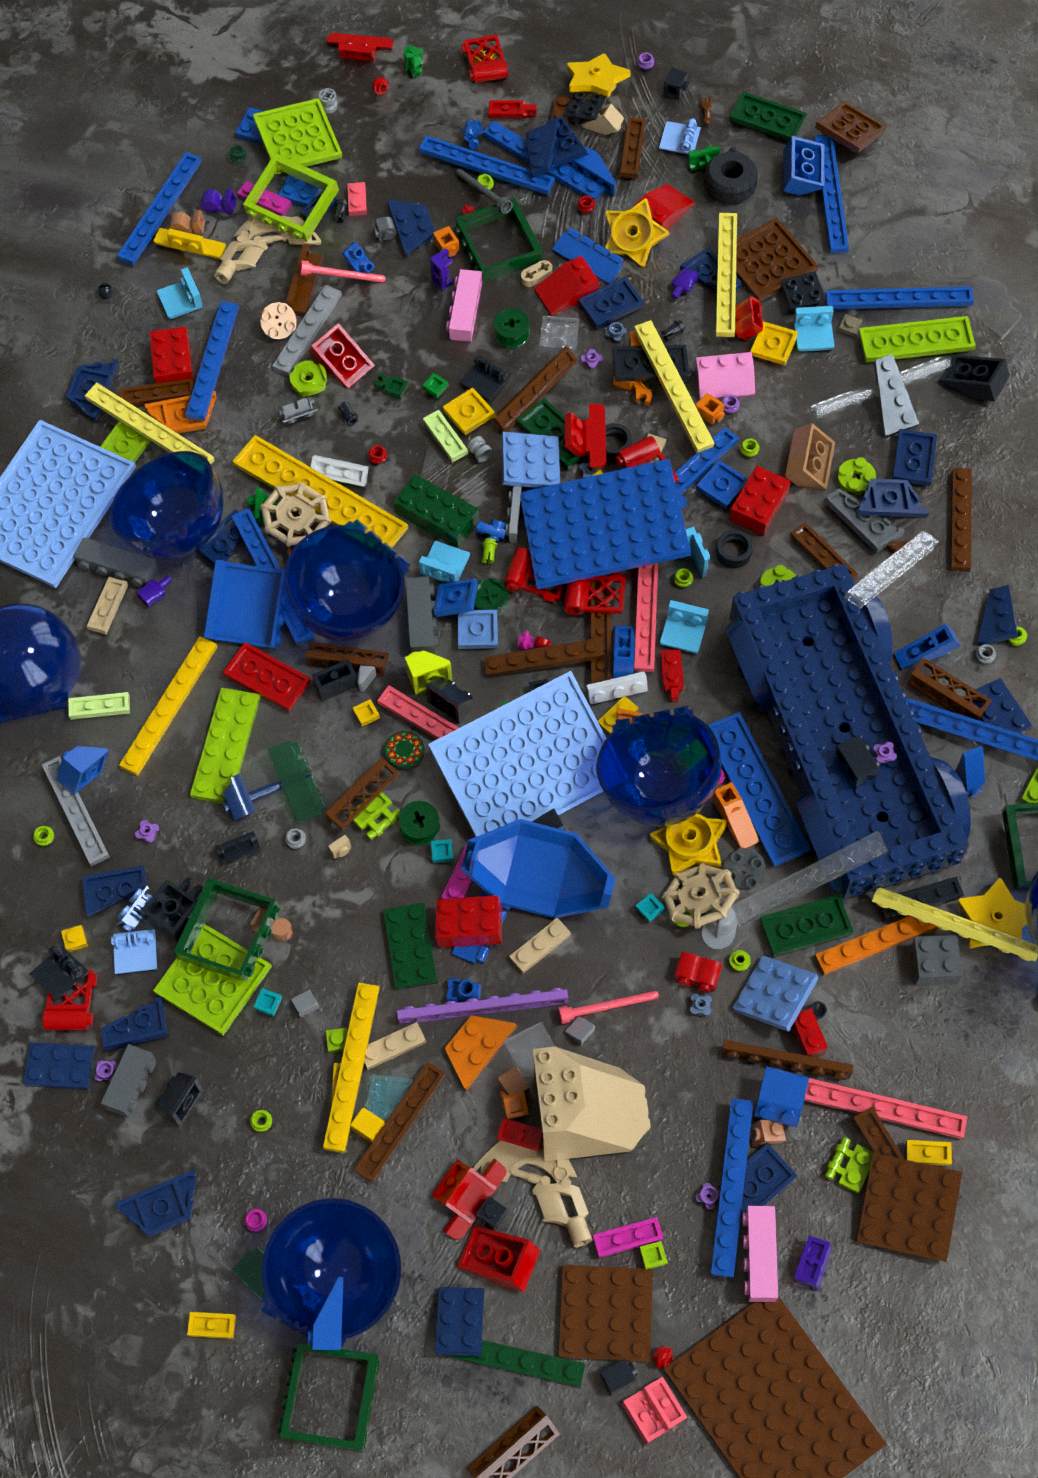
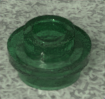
[229,145,247,162]

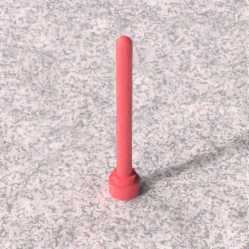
[299,260,386,283]
[558,991,659,1024]

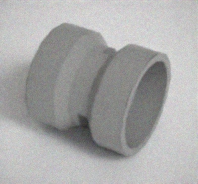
[319,88,337,114]
[467,436,493,463]

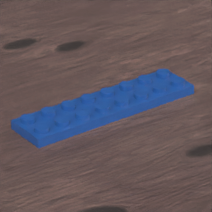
[703,712,811,867]

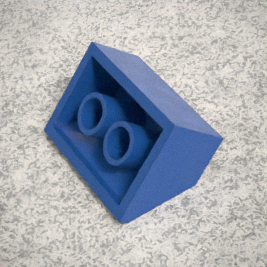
[783,136,825,195]

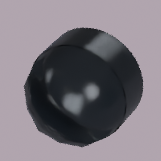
[98,283,114,299]
[809,1001,827,1019]

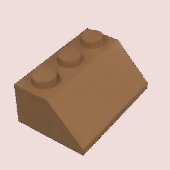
[785,423,835,491]

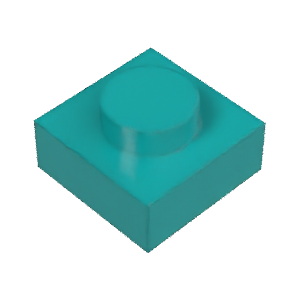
[431,839,453,863]
[635,893,665,923]
[254,988,282,1017]

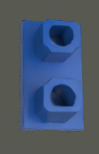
[341,242,375,273]

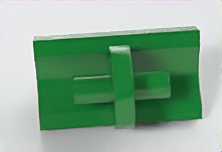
[403,45,423,78]
[688,145,720,171]
[248,488,278,527]

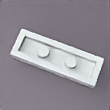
[311,455,369,486]
[587,672,648,705]

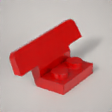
[326,33,394,61]
[565,404,606,469]
[431,1158,507,1239]

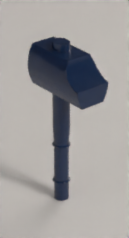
[221,769,312,821]

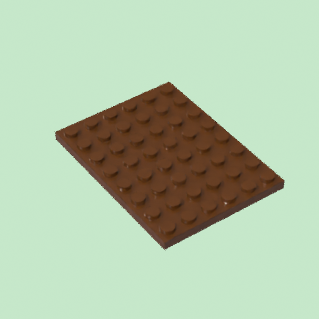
[664,1296,887,1478]

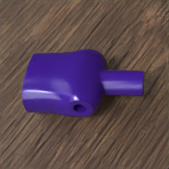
[671,268,699,300]
[136,576,172,608]

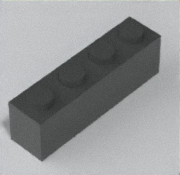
[74,537,157,587]
[406,576,438,655]

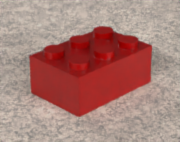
[150,326,194,383]
[729,465,791,536]
[436,895,502,948]

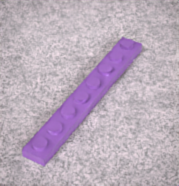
[397,988,568,1025]

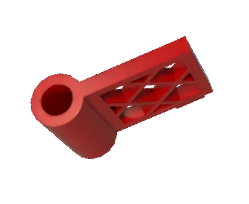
[461,34,508,84]
[616,436,679,483]
[503,547,564,603]
[564,573,626,615]
[43,970,97,1030]

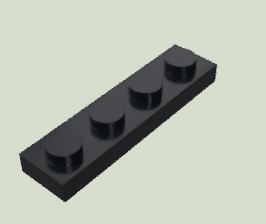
[879,876,964,921]

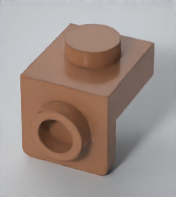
[749,1120,786,1148]

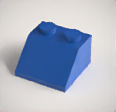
[56,746,109,795]
[754,1066,809,1128]

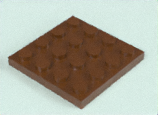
[717,217,819,302]
[857,1153,963,1262]
[559,1265,653,1363]

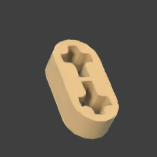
[521,260,552,287]

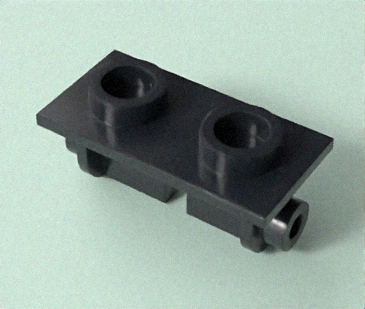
[215,831,261,864]

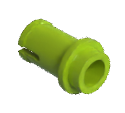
[482,538,497,564]

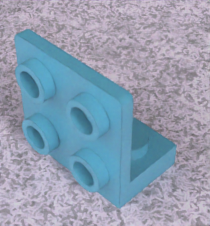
[157,267,203,319]
[794,306,835,351]
[682,527,710,578]
[419,541,470,583]
[660,600,709,654]

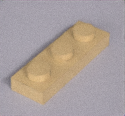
[87,577,128,634]
[509,918,571,974]
[364,1022,426,1070]

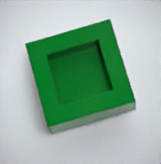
[422,373,449,398]

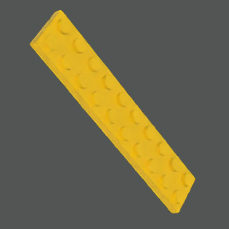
[232,435,408,556]

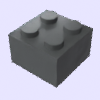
[911,935,962,985]

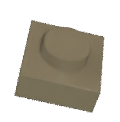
[838,314,863,338]

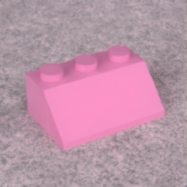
[695,352,755,399]

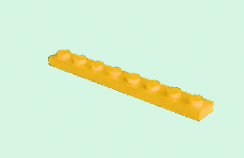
[119,636,218,776]
[323,982,380,1153]

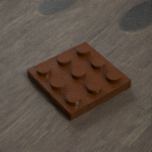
[815,101,887,154]

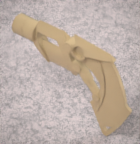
[214,216,321,284]
[473,1141,592,1248]

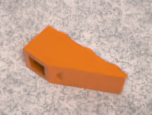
[712,782,760,848]

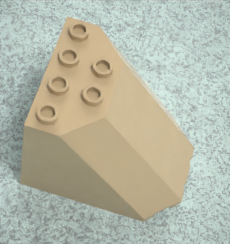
[533,1047,651,1161]

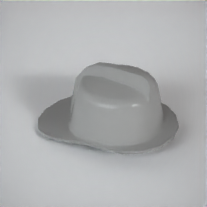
[702,902,738,949]

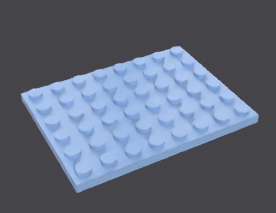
[0,420,136,588]
[427,671,628,837]

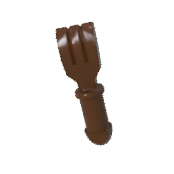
[701,96,712,126]

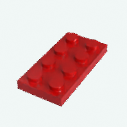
[223,642,311,712]

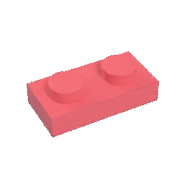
[347,182,367,216]

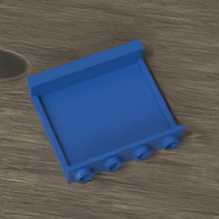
[204,560,291,649]

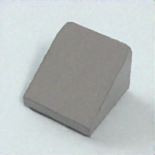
[358,666,376,692]
[291,990,319,1018]
[565,1016,595,1045]

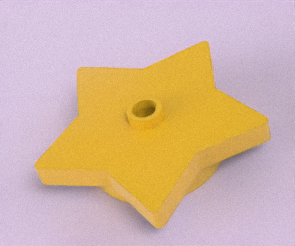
[567,54,630,97]
[605,198,670,268]
[650,803,727,875]
[957,878,1038,948]

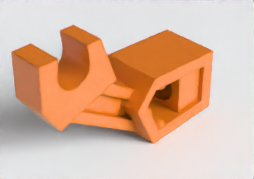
[613,375,652,406]

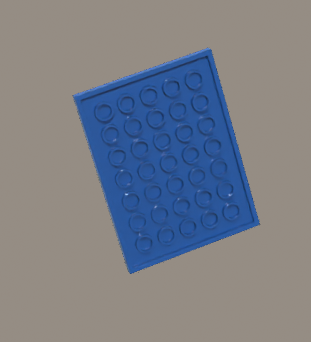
[520,459,691,589]

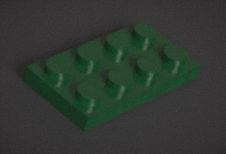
[729,92,807,141]
[517,398,585,470]
[759,894,854,957]
[383,903,438,990]

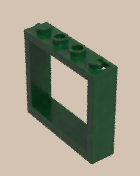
[454,198,543,283]
[1001,802,1038,891]
[173,878,281,983]
[277,1342,381,1453]

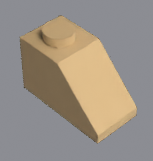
[581,103,624,135]

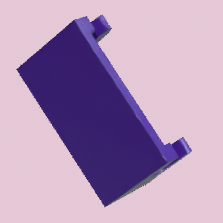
[430,248,454,292]
[794,1235,832,1291]

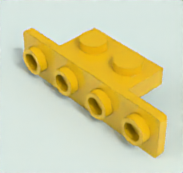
[154,228,226,259]

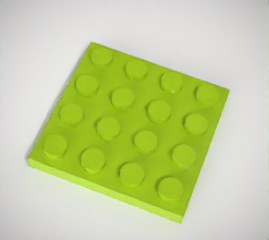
[253,98,342,174]
[153,924,272,1036]

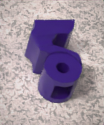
[201,188,237,214]

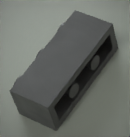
[101,1044,156,1118]

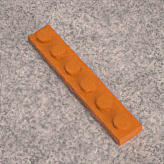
[815,916,938,975]

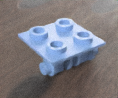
[659,119,701,154]
[116,886,152,932]
[111,929,157,974]

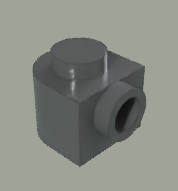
[373,217,396,242]

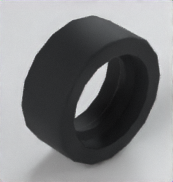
[606,423,632,461]
[716,530,753,568]

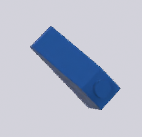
[572,146,616,197]
[894,623,961,670]
[613,625,635,678]
[955,746,985,798]
[308,1277,343,1350]

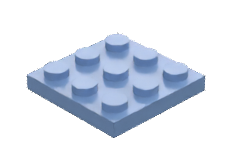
[501,432,560,488]
[733,956,819,1032]

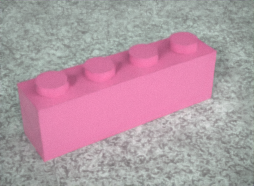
[446,269,482,342]
[742,1206,778,1302]

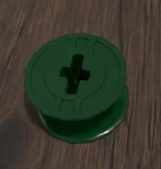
[494,308,530,349]
[399,800,441,846]

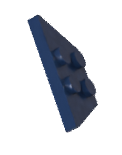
[388,200,435,258]
[66,359,120,421]
[857,479,930,517]
[114,1170,197,1238]

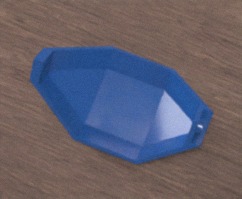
[461,819,616,918]

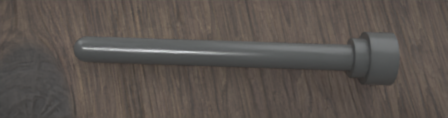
[456,169,513,214]

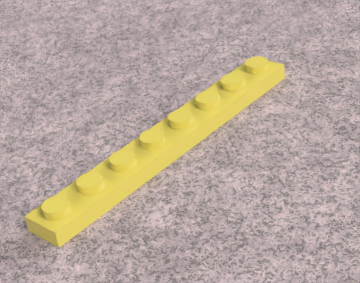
[716,213,737,337]
[634,320,715,453]
[85,383,215,474]
[872,888,1038,962]

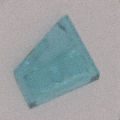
[367,1074,413,1121]

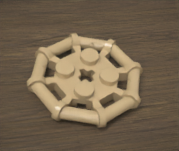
[260,482,332,547]
[662,863,740,929]

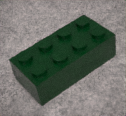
[393,474,479,548]

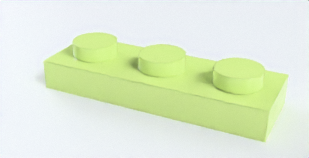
[423,410,468,462]
[68,692,130,720]

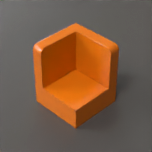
[500,1090,529,1119]

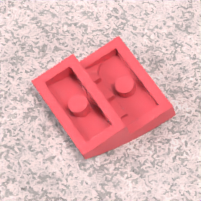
[621,1377,688,1445]

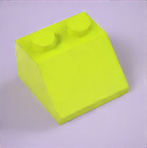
[405,650,453,695]

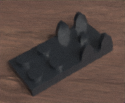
[612,345,690,387]

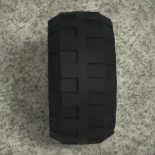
[704,151,758,204]

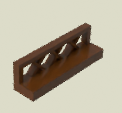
[286,243,323,317]
[305,642,389,676]
[907,658,992,721]
[325,758,400,831]
[466,1406,560,1478]

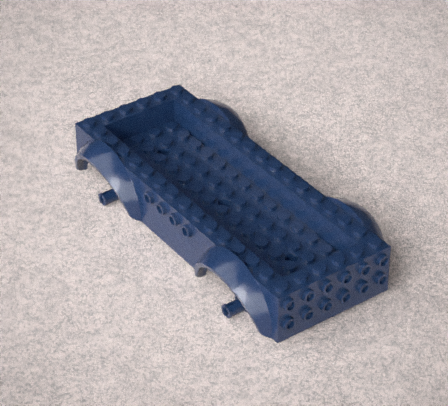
[725,564,971,899]

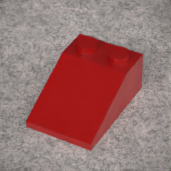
[634,184,695,230]
[534,256,599,316]
[308,323,375,389]
[457,1225,541,1292]

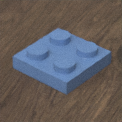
[458,610,498,649]

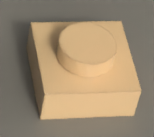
[328,835,351,859]

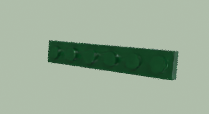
[447,1340,586,1388]

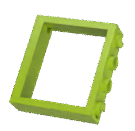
[243,153,339,241]

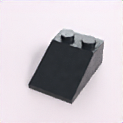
[939,354,1010,401]

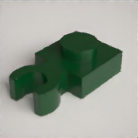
[373,373,409,400]

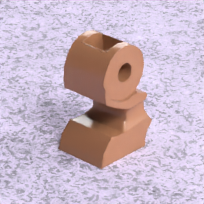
[169,210,205,235]
[250,907,293,941]

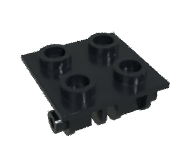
[563,91,607,125]
[781,271,827,310]
[460,356,511,401]
[29,945,89,1000]

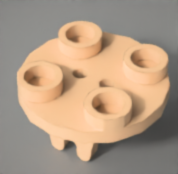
[260,302,296,339]

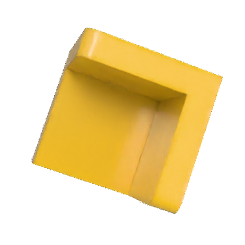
[351,1108,385,1143]

